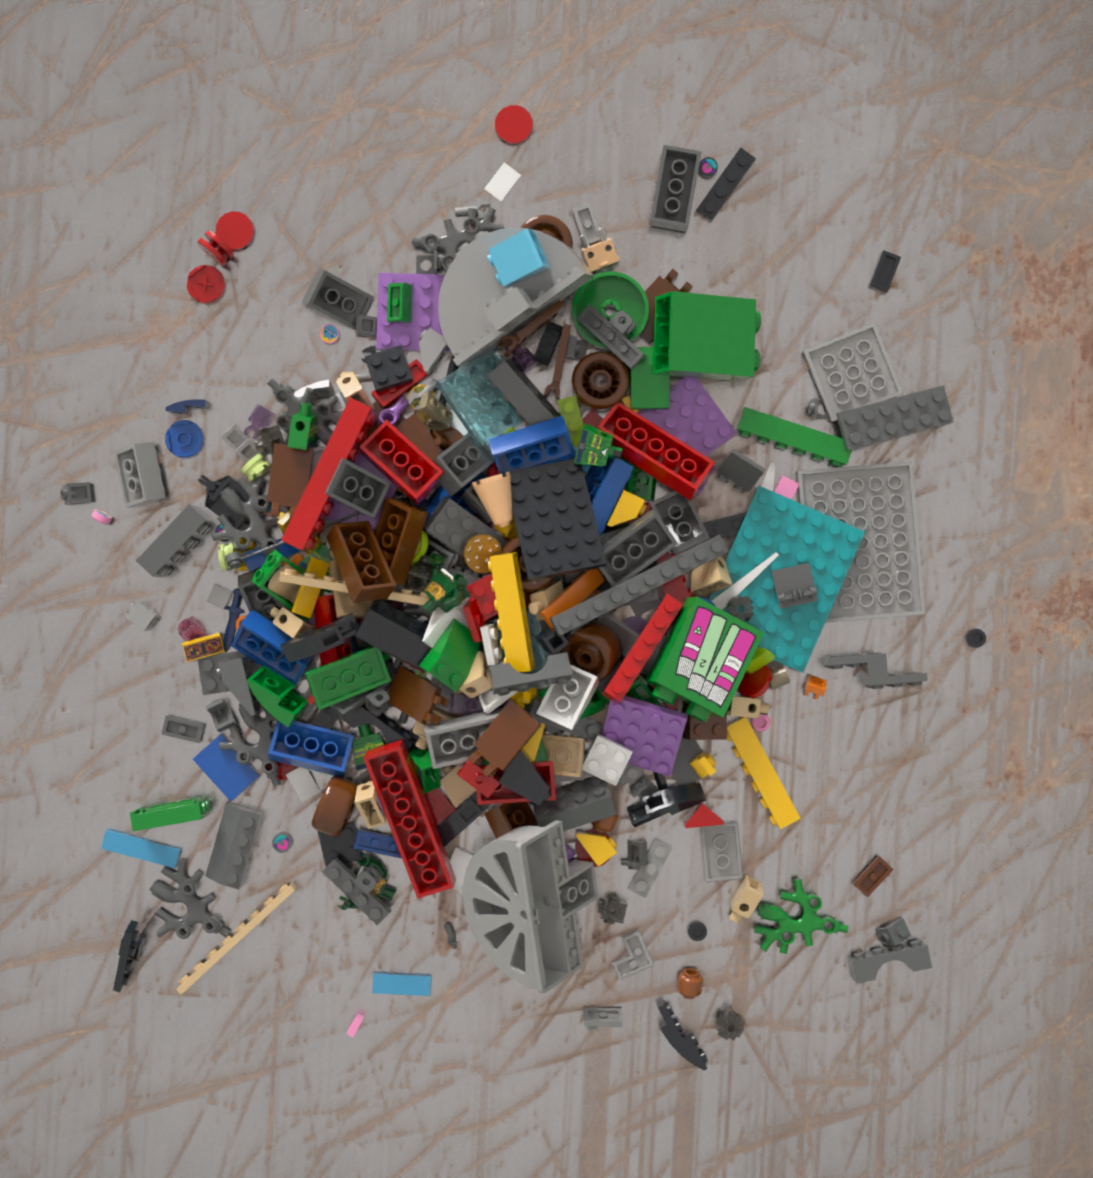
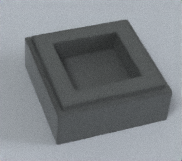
[355,315,377,337]

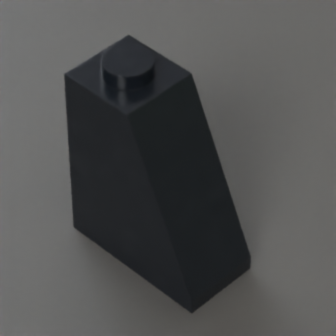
[499,749,551,806]

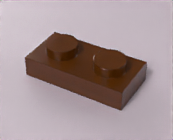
[852,855,894,897]

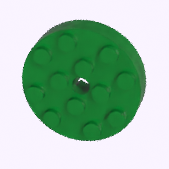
[572,271,649,351]

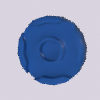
[165,420,204,458]

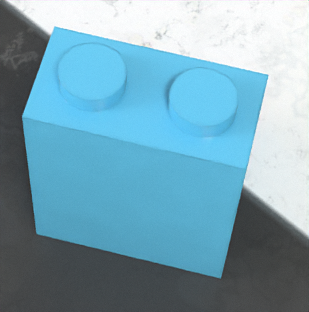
[488,228,550,287]

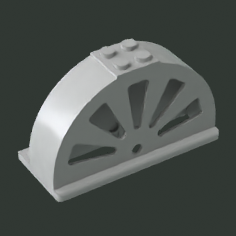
[438,228,594,366]
[461,820,598,993]

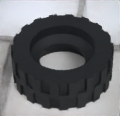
[533,321,563,366]

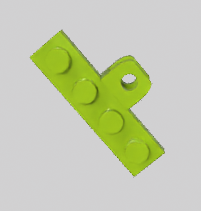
[557,395,591,473]

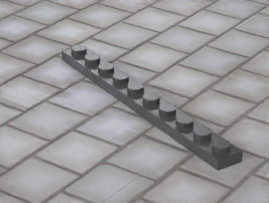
[550,534,729,637]

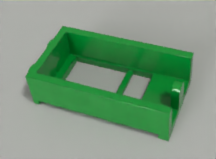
[252,549,331,621]
[129,796,211,832]

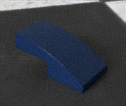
[165,399,209,415]

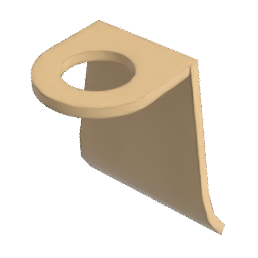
[268,565,301,604]

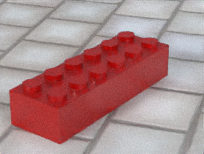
[597,402,715,501]

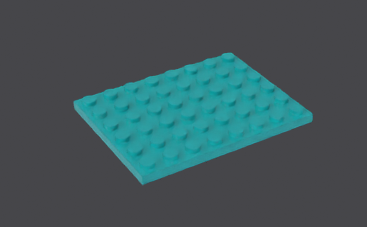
[709,486,865,673]

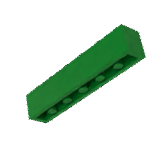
[736,407,852,467]

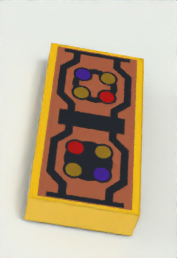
[182,633,224,662]

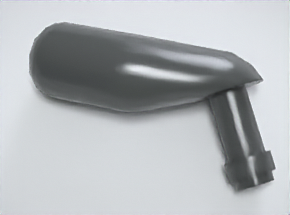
[444,923,457,949]

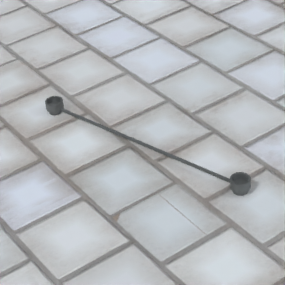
[225,494,406,569]

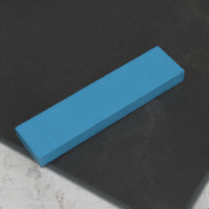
[101,829,181,868]

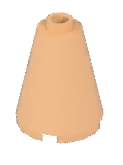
[472,472,513,528]

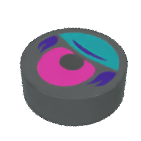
[272,833,292,853]

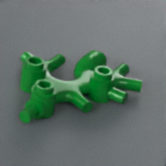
[754,879,848,954]

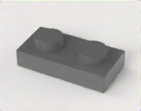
[161,715,204,743]

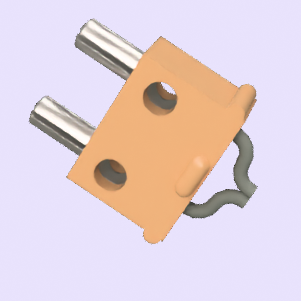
[580,227,620,274]

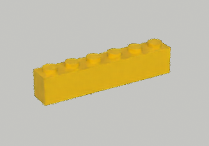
[488,552,535,672]
[727,717,801,829]

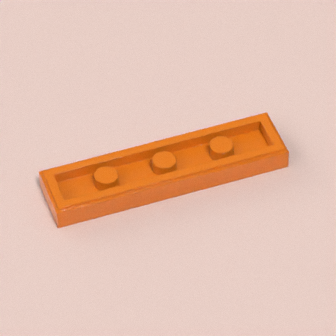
[540,568,605,629]

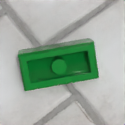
[387,282,412,323]

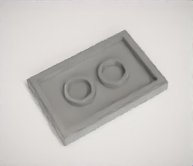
[700,821,743,883]

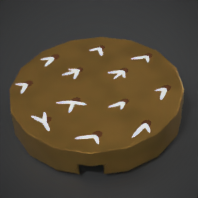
[463,534,502,573]

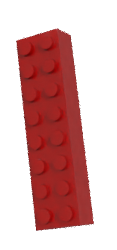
[281,398,376,554]
[363,739,456,899]

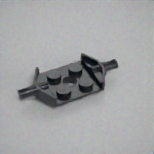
[198,475,262,531]

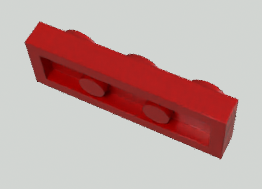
[371,359,429,409]

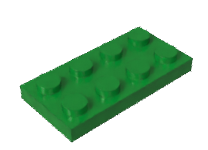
[305,646,391,710]

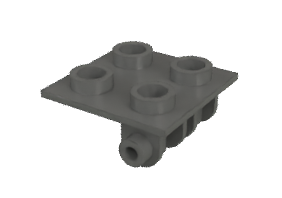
[771,563,818,609]

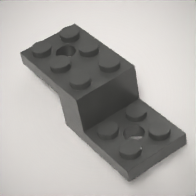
[822,652,928,689]

